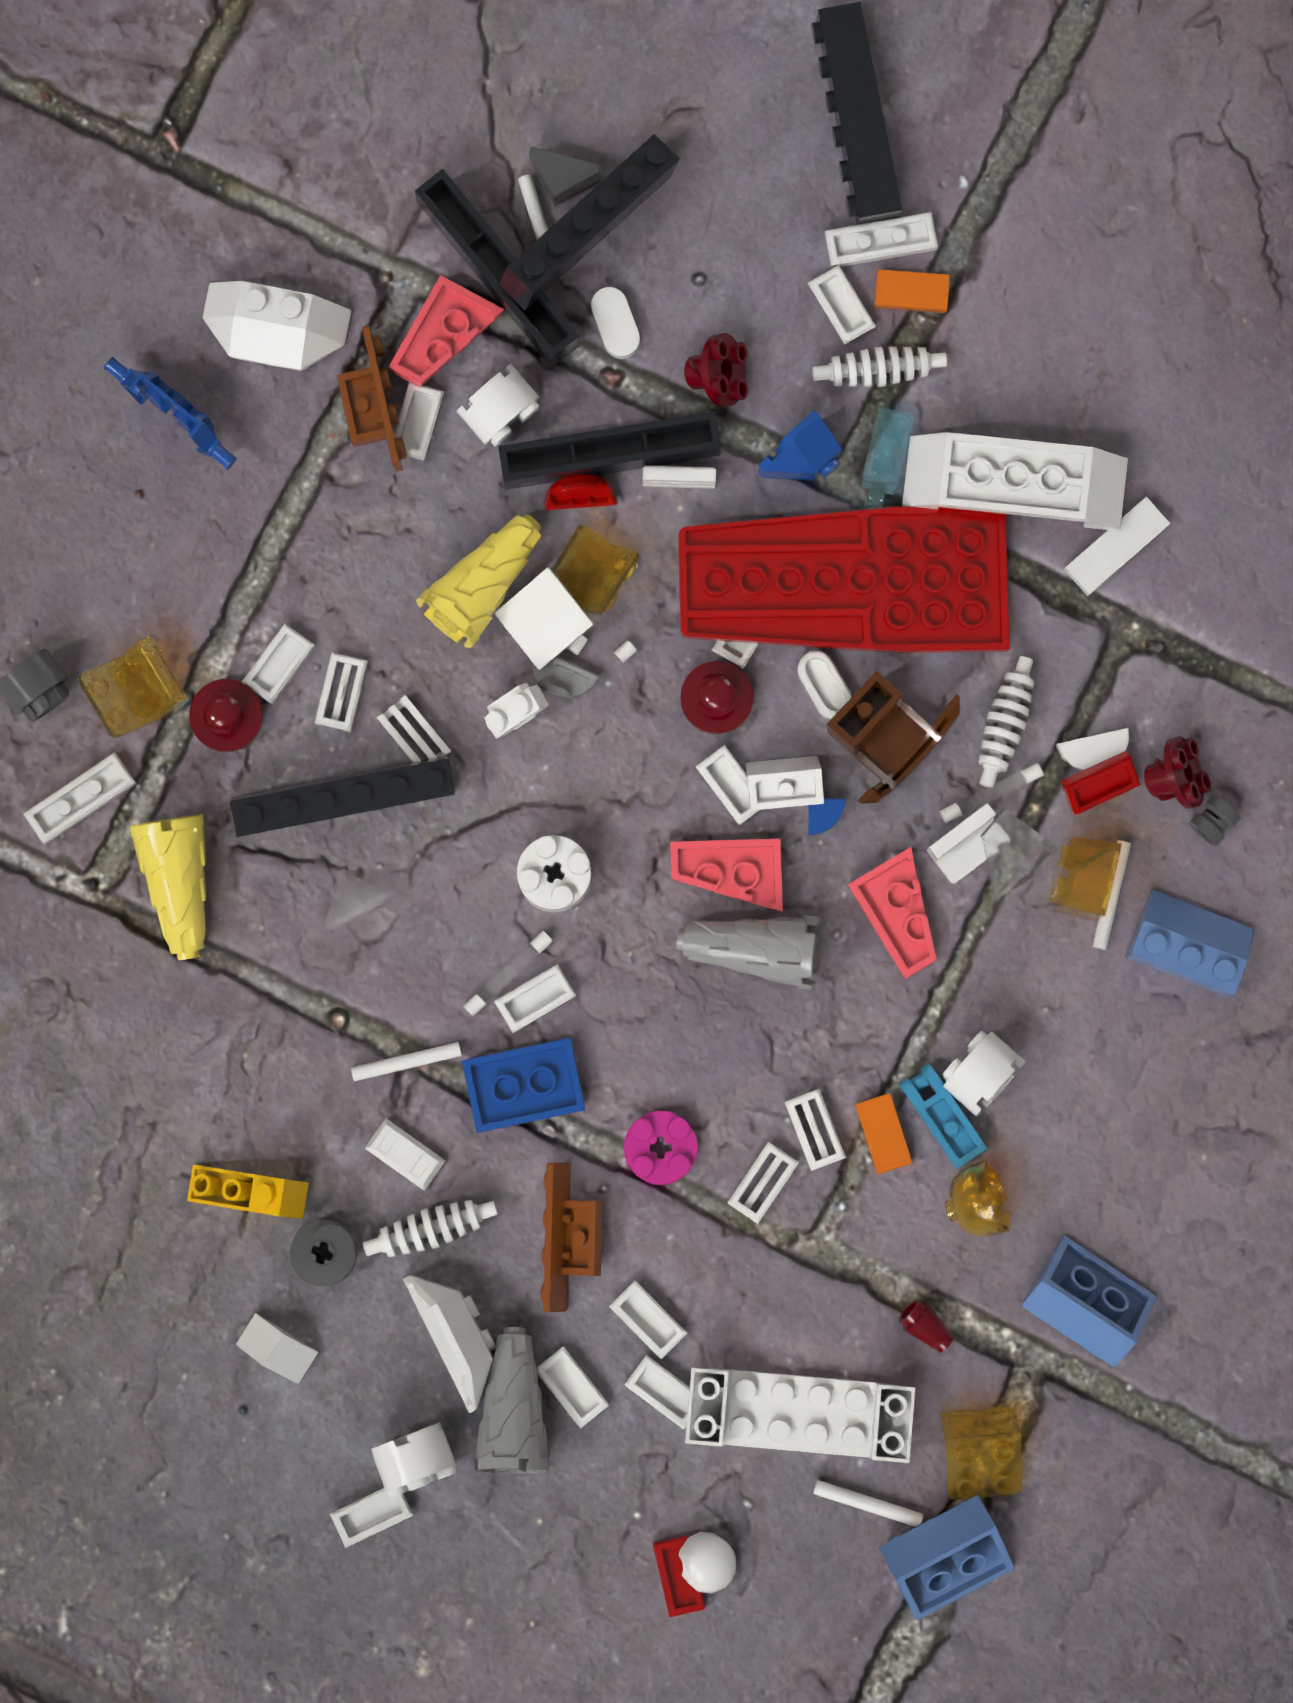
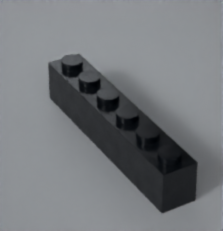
[811,2,902,225]
[499,134,680,310]
[415,169,580,368]
[498,412,721,490]
[230,755,455,837]

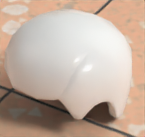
[679,1532,736,1594]

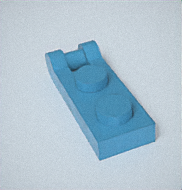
[898,1063,988,1170]

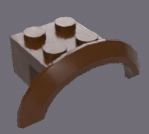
[827,671,960,804]

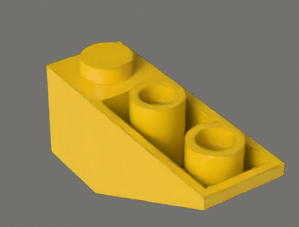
[187,1165,309,1219]

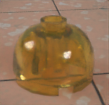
[945,1160,1011,1237]

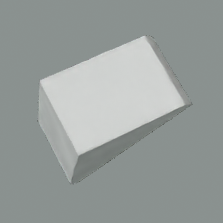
[236,1313,318,1384]

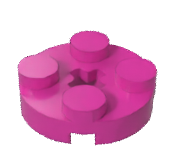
[624,1111,698,1185]

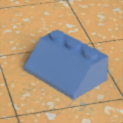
[1125,889,1254,998]
[1021,1235,1157,1368]
[879,1495,1015,1621]

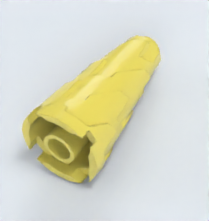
[416,514,541,648]
[129,814,207,960]

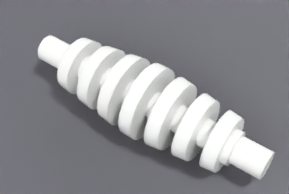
[812,346,947,387]
[978,656,1034,788]
[363,1200,498,1257]

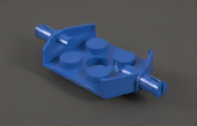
[104,357,237,470]

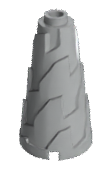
[677,915,822,990]
[474,1327,549,1474]

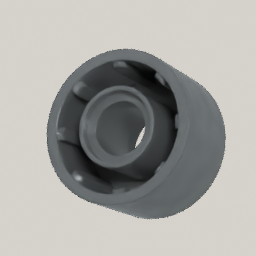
[0,648,69,721]

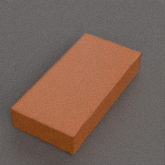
[874,269,950,313]
[854,1093,913,1175]

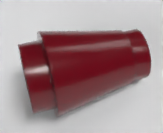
[899,1299,954,1353]

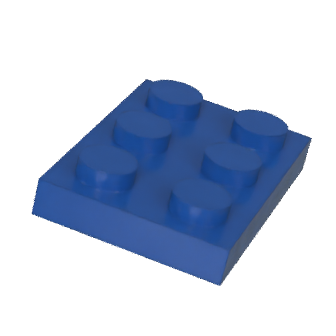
[462,1038,585,1133]

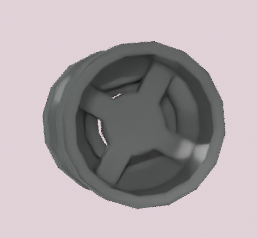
[1189,795,1241,846]

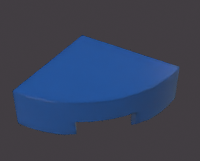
[808,799,845,836]

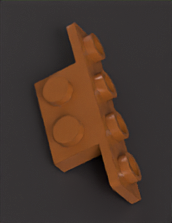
[337,325,407,472]
[541,1163,603,1312]

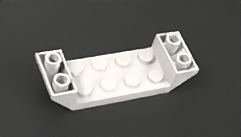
[902,432,1128,531]
[685,1368,915,1463]

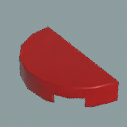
[544,474,617,510]

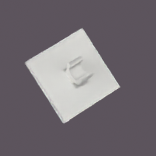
[494,567,594,670]

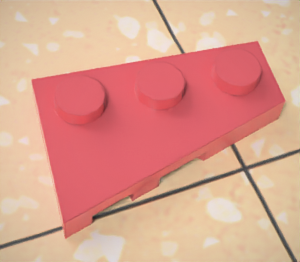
[388,275,504,388]
[670,839,783,913]
[847,847,937,979]

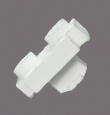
[484,683,549,739]

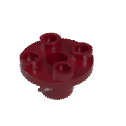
[684,333,748,407]
[680,661,754,734]
[189,679,263,752]
[1144,736,1211,809]

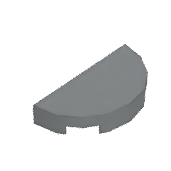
[531,656,600,698]

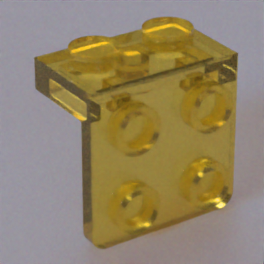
[551,524,639,615]
[78,636,188,738]
[940,1407,1022,1500]

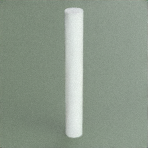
[518,174,563,279]
[1092,840,1131,950]
[351,1042,462,1082]
[813,1480,924,1527]

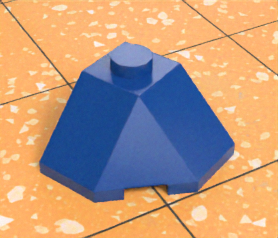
[757,410,842,481]

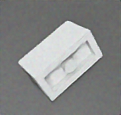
[745,756,824,811]
[926,803,1010,884]

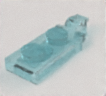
[861,407,914,509]

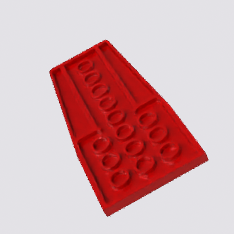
[678,507,1010,653]

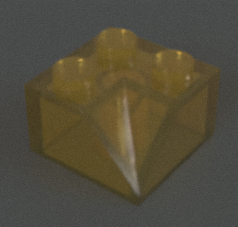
[1049,837,1122,921]

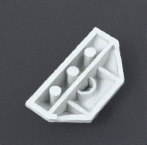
[202,281,352,371]
[403,1275,496,1413]

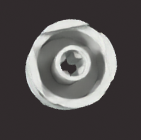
[456,364,540,447]
[517,836,591,912]
[942,1031,1026,1117]
[371,1422,458,1498]

